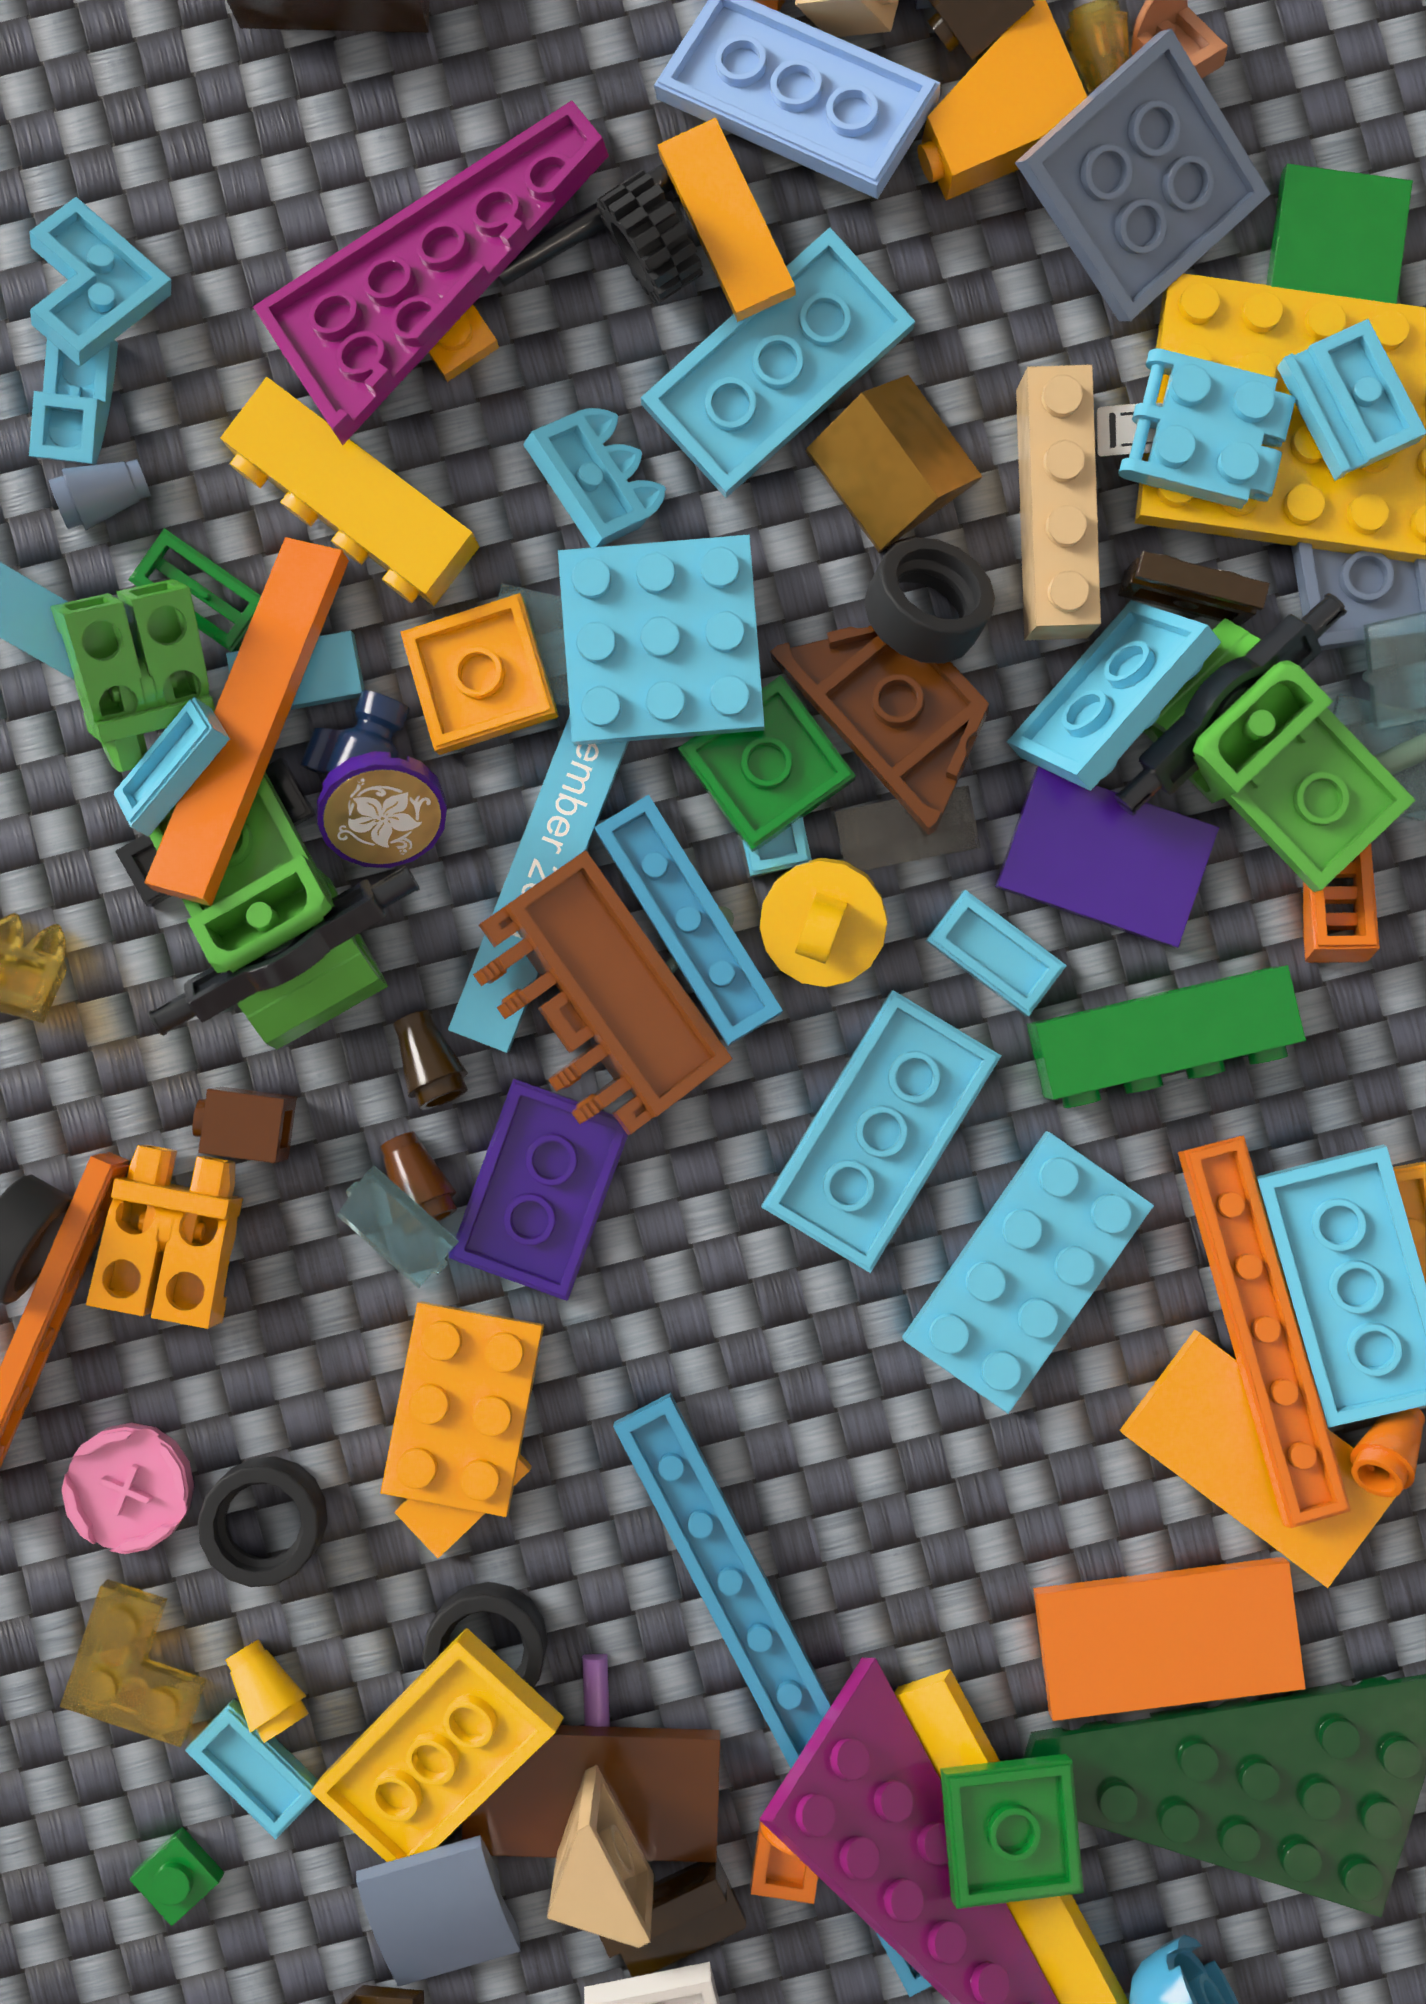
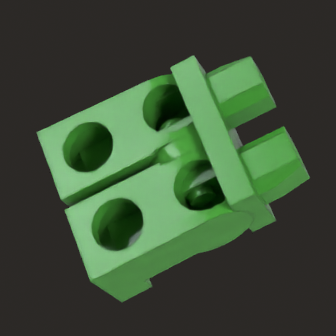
[50,579,215,772]

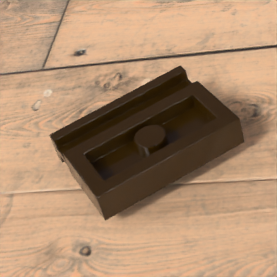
[1118,551,1270,626]

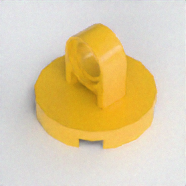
[759,858,888,987]

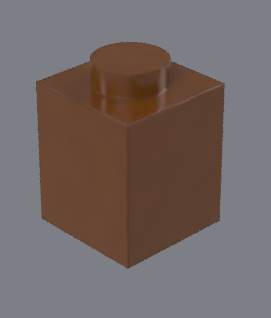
[192,1087,297,1163]

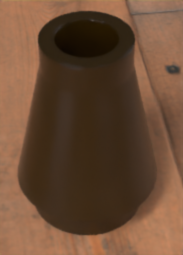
[393,1010,468,1110]

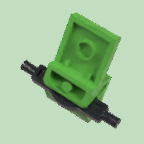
[1114,593,1416,892]
[149,772,420,1050]

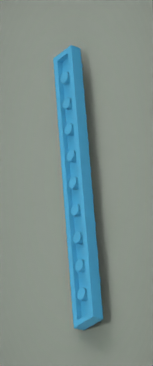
[613,1393,932,1997]

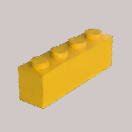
[220,377,480,606]

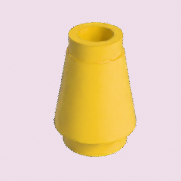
[225,1639,309,1743]

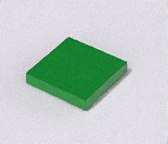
[1266,164,1413,304]
[678,675,856,852]
[940,1754,1084,1909]

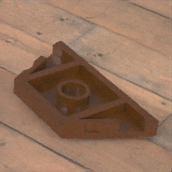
[770,625,989,836]

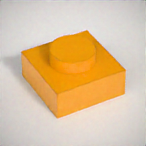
[428,305,499,382]

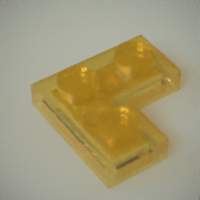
[60,1579,207,1747]

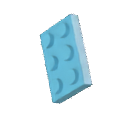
[1007,600,1221,791]

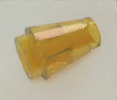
[1065,0,1129,93]

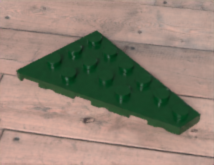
[1023,1674,1426,1917]

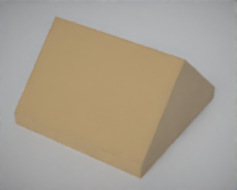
[547,1765,654,1948]

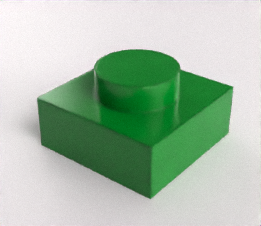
[129,1826,225,1926]

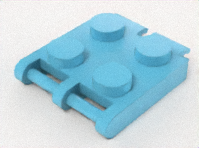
[1118,349,1296,509]

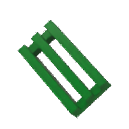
[128,528,261,652]

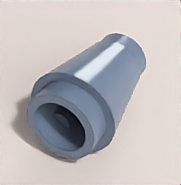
[48,459,151,530]

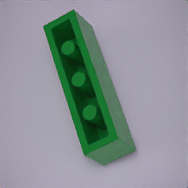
[1026,965,1306,1108]

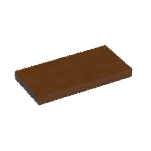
[462,1725,720,1862]

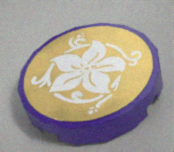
[316,751,447,868]

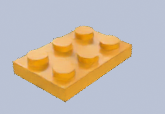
[380,1301,544,1517]

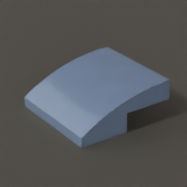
[356,1835,521,1987]

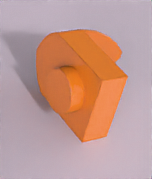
[750,1821,818,1904]

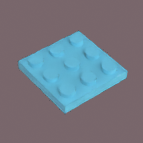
[558,535,764,745]

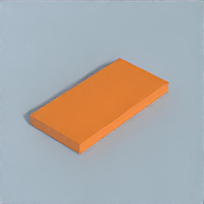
[1033,1557,1306,1721]

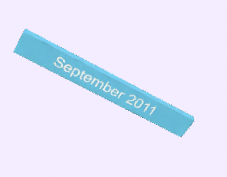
[448,715,629,1053]

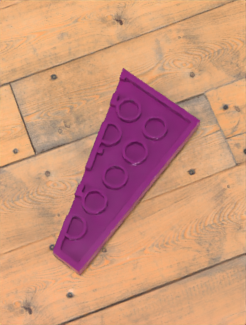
[253,100,609,446]
[759,1658,1059,2004]

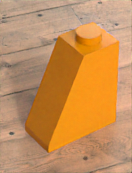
[917,0,1088,201]

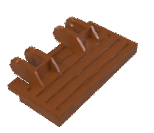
[473,850,733,1135]

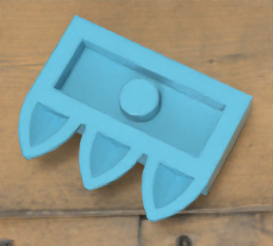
[523,408,666,548]

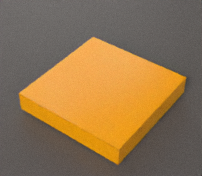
[400,593,559,755]

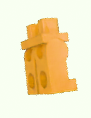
[86,1145,243,1329]

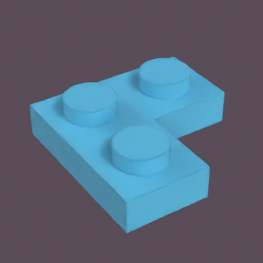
[29,197,171,367]

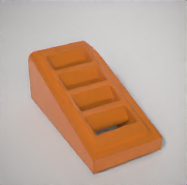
[1303,844,1380,963]

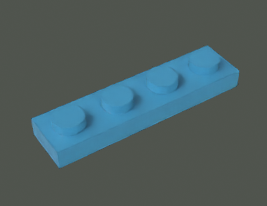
[594,794,783,1046]

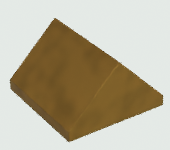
[806,375,982,553]

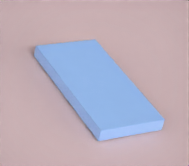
[654,0,941,199]

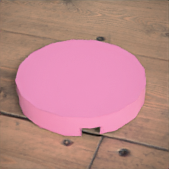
[62,1423,194,1554]

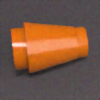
[1350,1407,1425,1498]

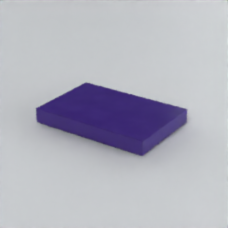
[995,766,1219,948]
[448,1078,628,1301]

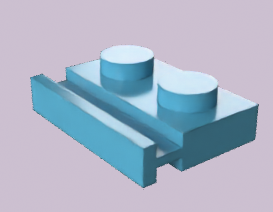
[1277,319,1426,481]

